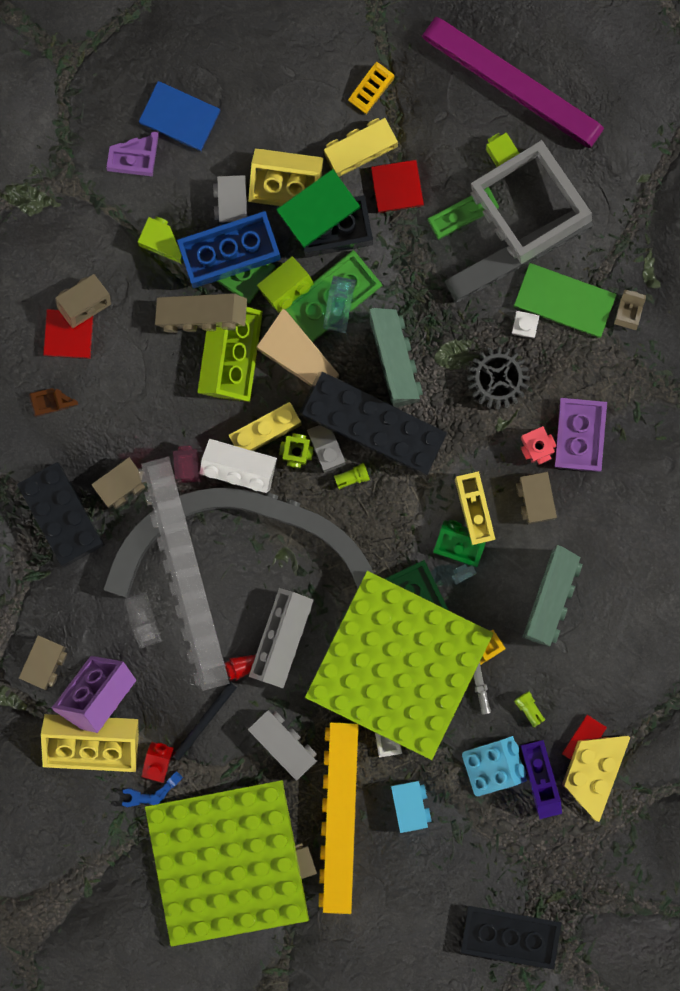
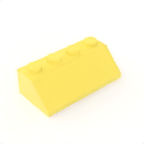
[41,714,139,772]

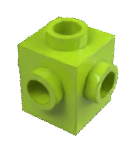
[279,434,314,468]

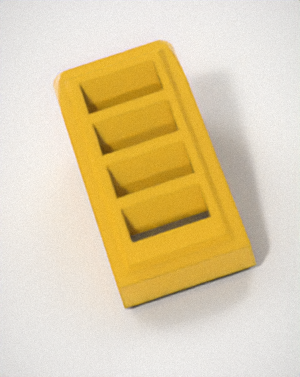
[348,62,394,114]

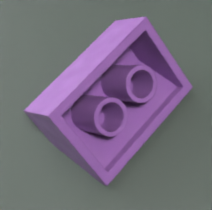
[52,656,136,733]

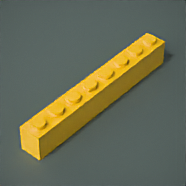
[319,723,358,914]

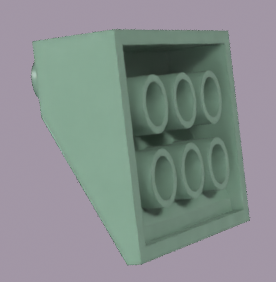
[369,308,423,408]
[522,545,583,647]

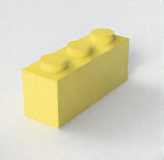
[324,118,398,177]
[229,402,302,451]

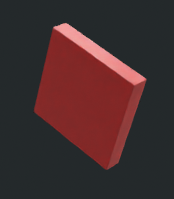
[371,160,424,213]
[44,309,94,359]

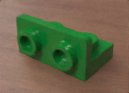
[433,520,486,567]

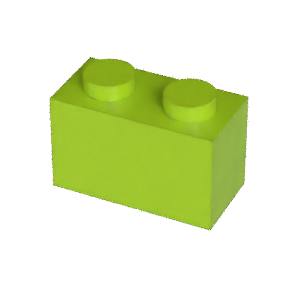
[257,256,314,313]

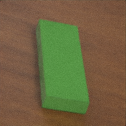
[428,187,499,240]

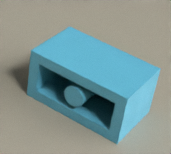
[391,781,432,833]

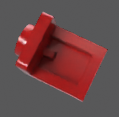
[141,742,173,783]

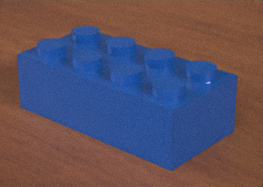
[177,211,281,288]

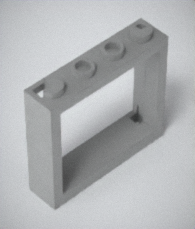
[470,140,592,264]

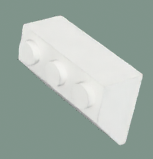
[199,439,277,493]

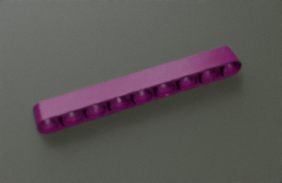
[422,17,604,148]

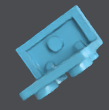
[462,736,527,796]

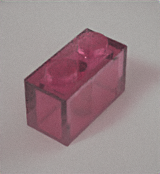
[173,446,201,483]

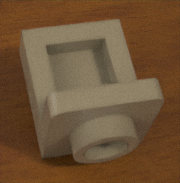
[614,290,646,330]

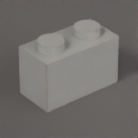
[213,175,248,226]

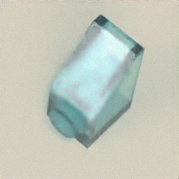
[323,276,356,333]

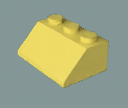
[248,148,323,206]

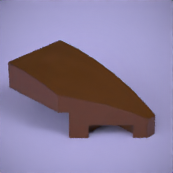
[29,388,78,417]

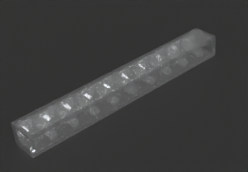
[138,456,230,691]

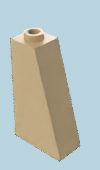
[257,309,339,387]

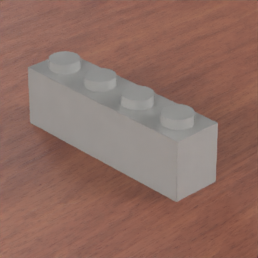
[249,588,313,688]

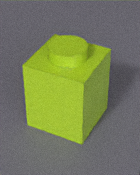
[486,133,520,167]

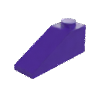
[521,740,562,819]

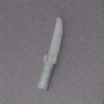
[473,662,491,714]

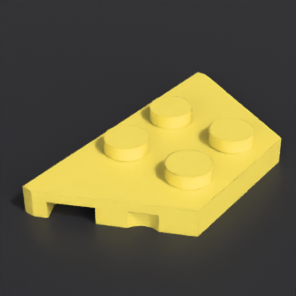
[562,735,630,822]

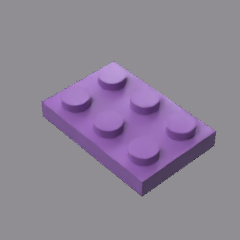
[554,398,607,472]

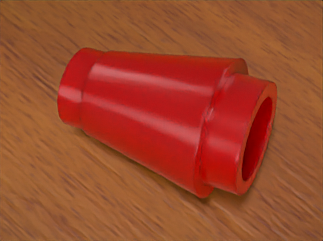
[224,654,256,680]

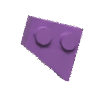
[106,132,159,176]

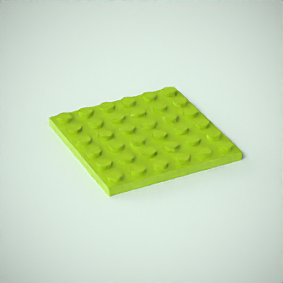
[305,571,494,760]
[145,780,309,947]

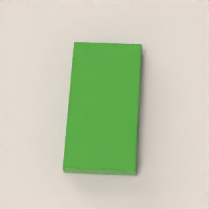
[284,250,383,342]
[514,263,617,338]

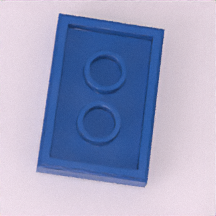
[139,81,221,151]

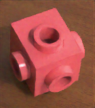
[521,426,556,465]

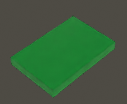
[276,169,360,248]

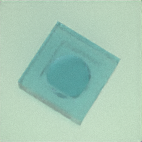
[451,564,477,586]

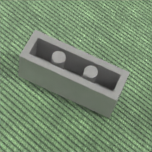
[248,710,317,781]

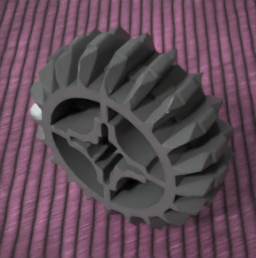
[467,347,530,410]

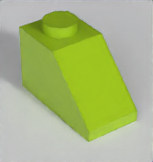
[138,216,183,264]

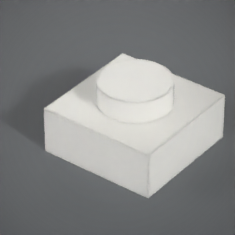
[512,311,539,339]

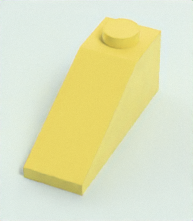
[455,471,495,545]

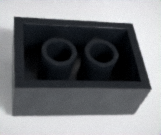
[303,195,373,258]

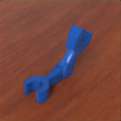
[122,771,183,807]

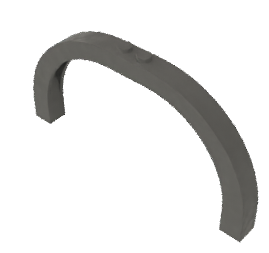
[104,488,374,598]

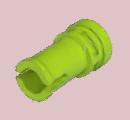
[334,463,370,490]
[514,691,546,728]

